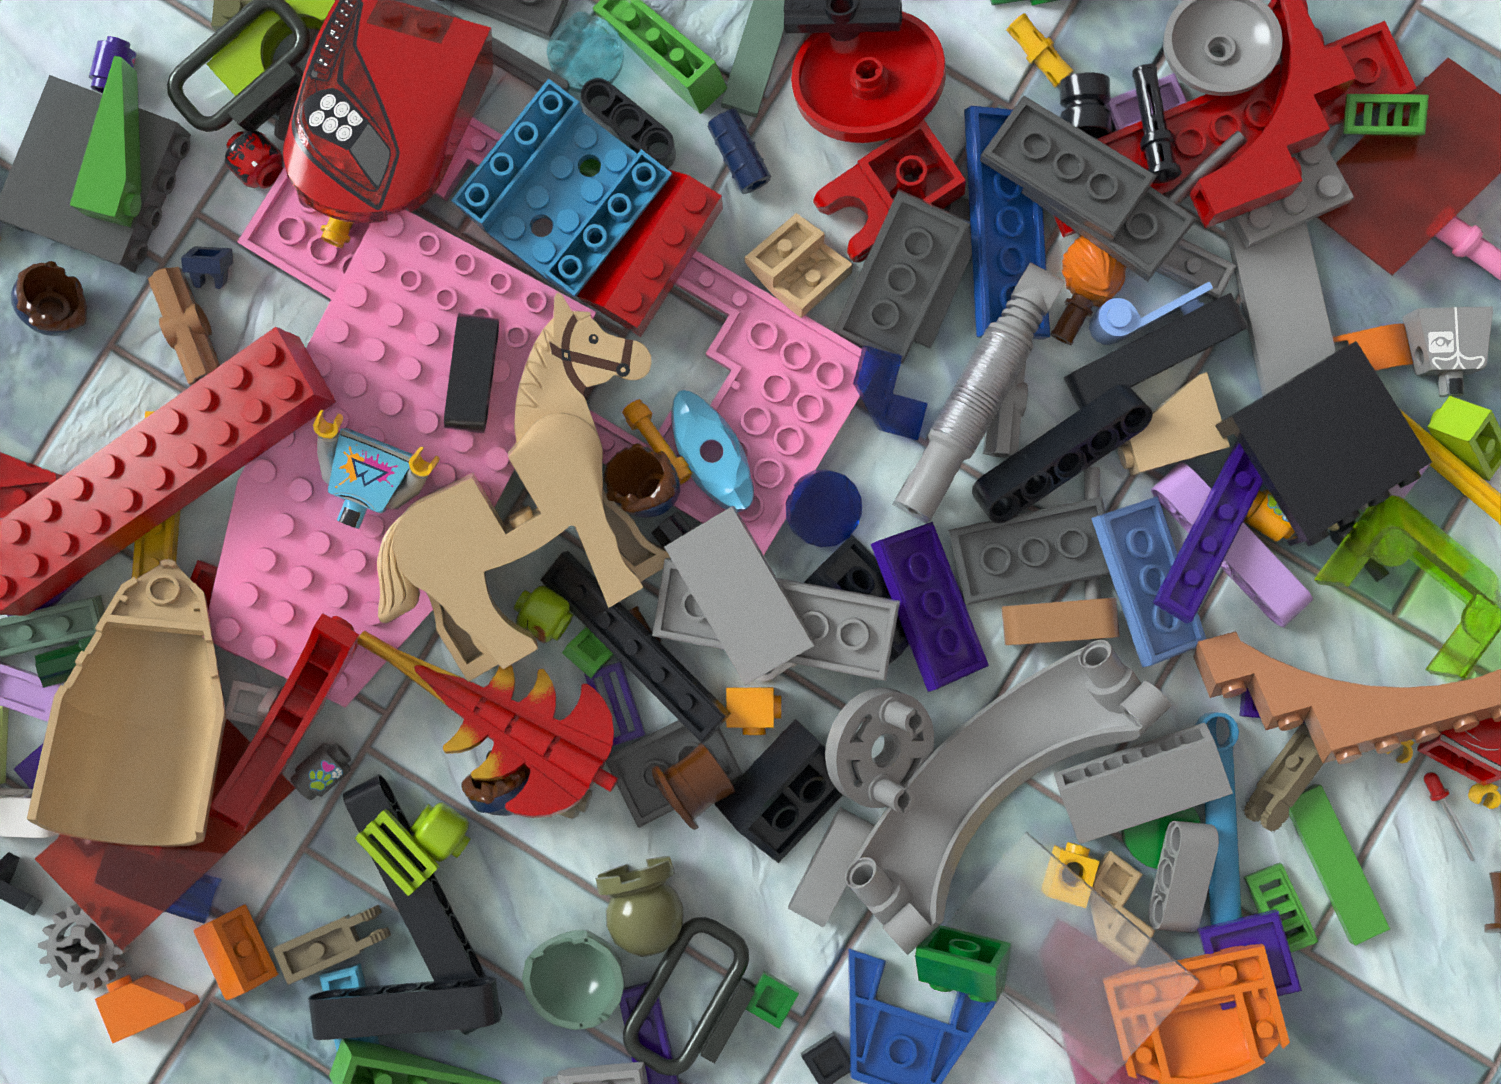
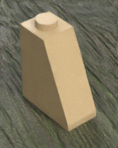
[1118,372,1230,476]

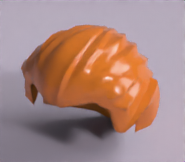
[1061,235,1127,307]

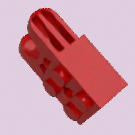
[813,119,966,263]

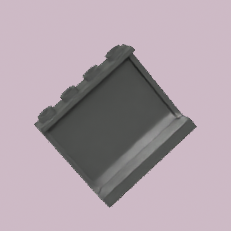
[0,75,191,273]

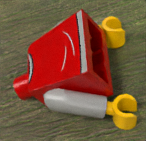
[1386,718,1501,809]

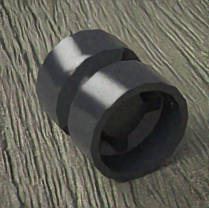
[1059,72,1111,139]

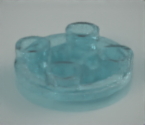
[546,11,624,93]

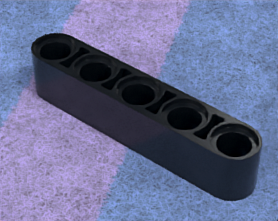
[1063,293,1249,409]
[972,384,1153,523]
[308,977,501,1040]

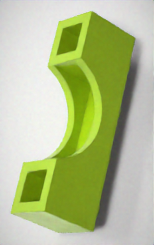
[206,0,359,96]

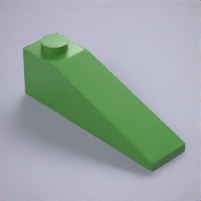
[592,0,728,114]
[70,56,141,228]
[329,1038,501,1084]

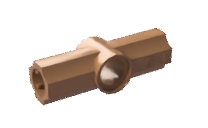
[148,266,220,385]

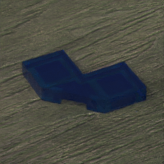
[853,346,928,440]

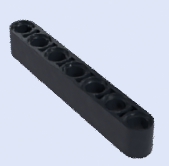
[343,774,503,1035]

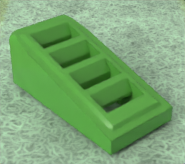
[1342,94,1429,137]
[1244,862,1318,953]

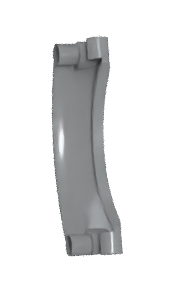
[845,640,1171,955]

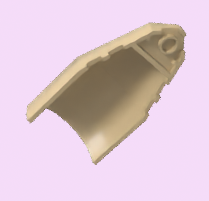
[27,559,227,847]

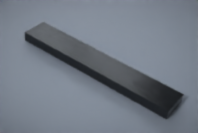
[540,551,731,744]

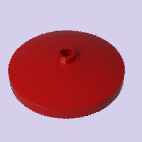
[791,11,946,143]

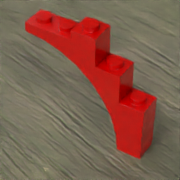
[1189,0,1356,229]
[209,613,359,834]

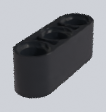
[580,78,676,169]
[444,313,500,434]

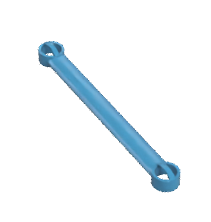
[1195,712,1242,925]

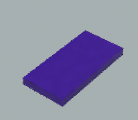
[871,522,989,692]

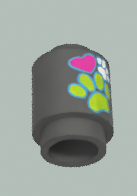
[290,742,351,800]

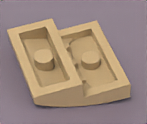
[745,213,853,318]

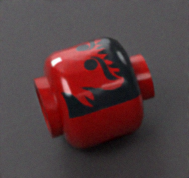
[225,130,284,189]

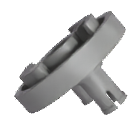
[825,687,934,813]

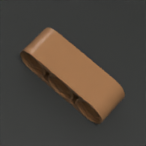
[1002,598,1120,645]

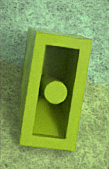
[1427,396,1501,481]

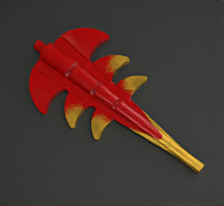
[357,631,619,818]

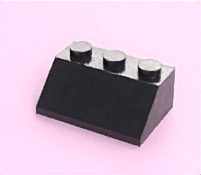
[804,535,909,665]
[714,719,858,863]

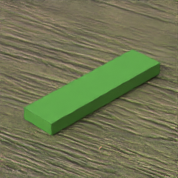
[1289,784,1390,946]

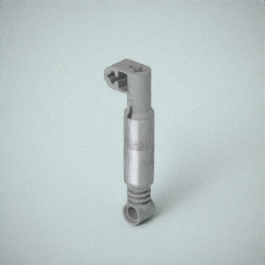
[892,262,1065,524]

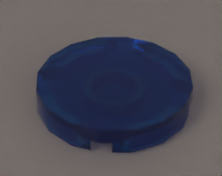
[785,469,862,547]

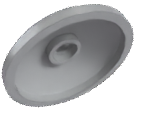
[1163,0,1282,96]

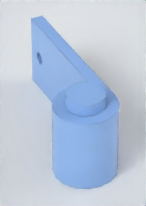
[1089,282,1213,345]

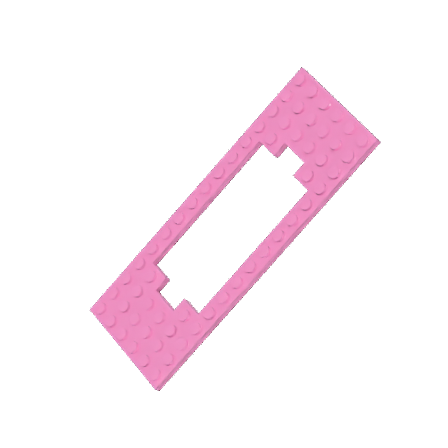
[237,54,881,555]

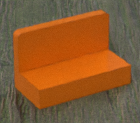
[194,904,279,1000]

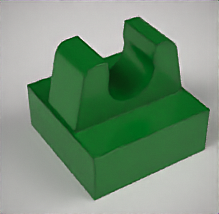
[745,971,799,1029]

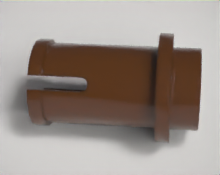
[1050,293,1094,346]

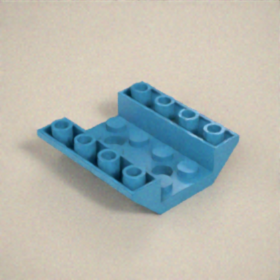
[451,78,673,298]

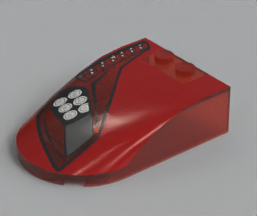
[283,0,493,223]

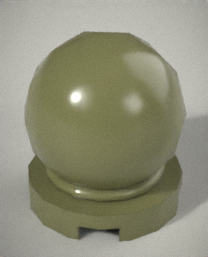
[595,856,683,957]

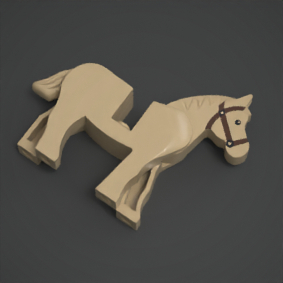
[377,293,670,682]

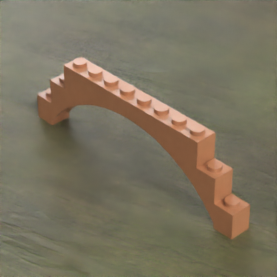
[1193,631,1501,764]

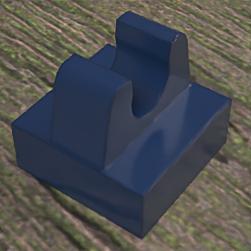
[181,246,234,289]

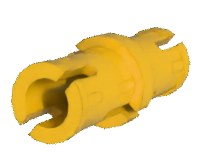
[1006,13,1074,88]

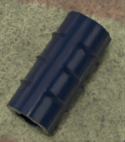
[707,109,771,194]

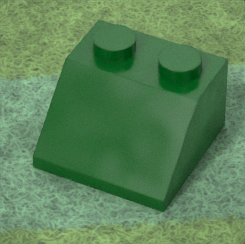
[915,925,1012,1003]

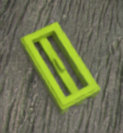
[355,809,440,896]

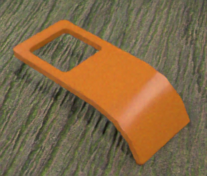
[1333,323,1413,371]

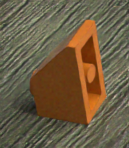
[95,974,200,1044]

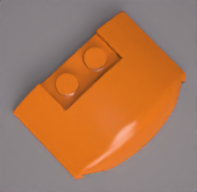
[1103,944,1290,1084]

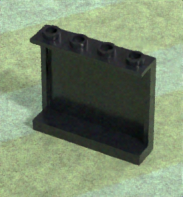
[1215,341,1432,546]

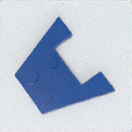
[848,948,999,1084]

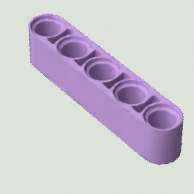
[1151,462,1313,628]

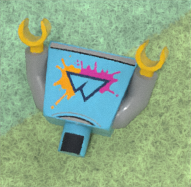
[313,410,440,529]

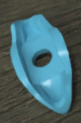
[671,390,754,512]

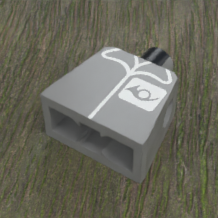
[1403,306,1493,397]

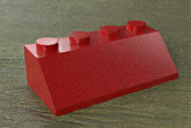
[576,169,723,337]

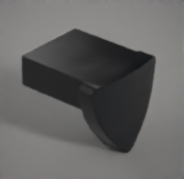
[0,852,43,916]

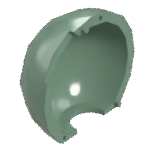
[522,930,624,1030]

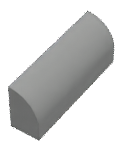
[1054,722,1233,844]

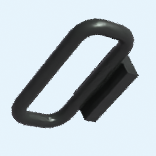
[167,0,311,132]
[623,917,754,1076]

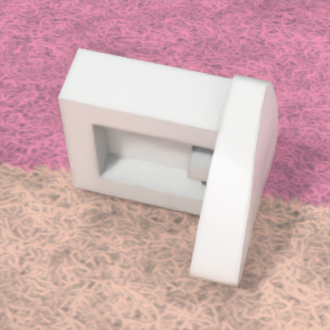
[226,680,283,727]

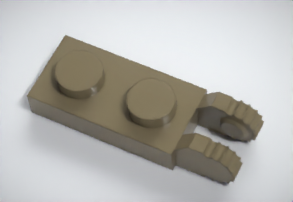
[1243,724,1323,832]
[273,904,391,985]

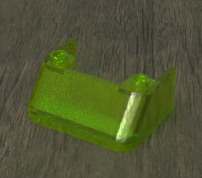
[1314,495,1501,680]

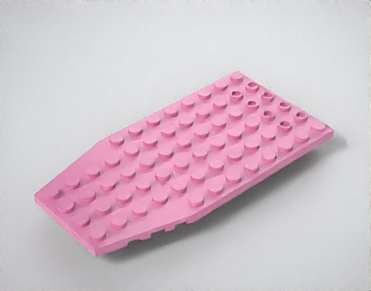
[202,206,597,708]

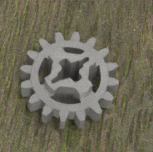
[38,902,130,992]

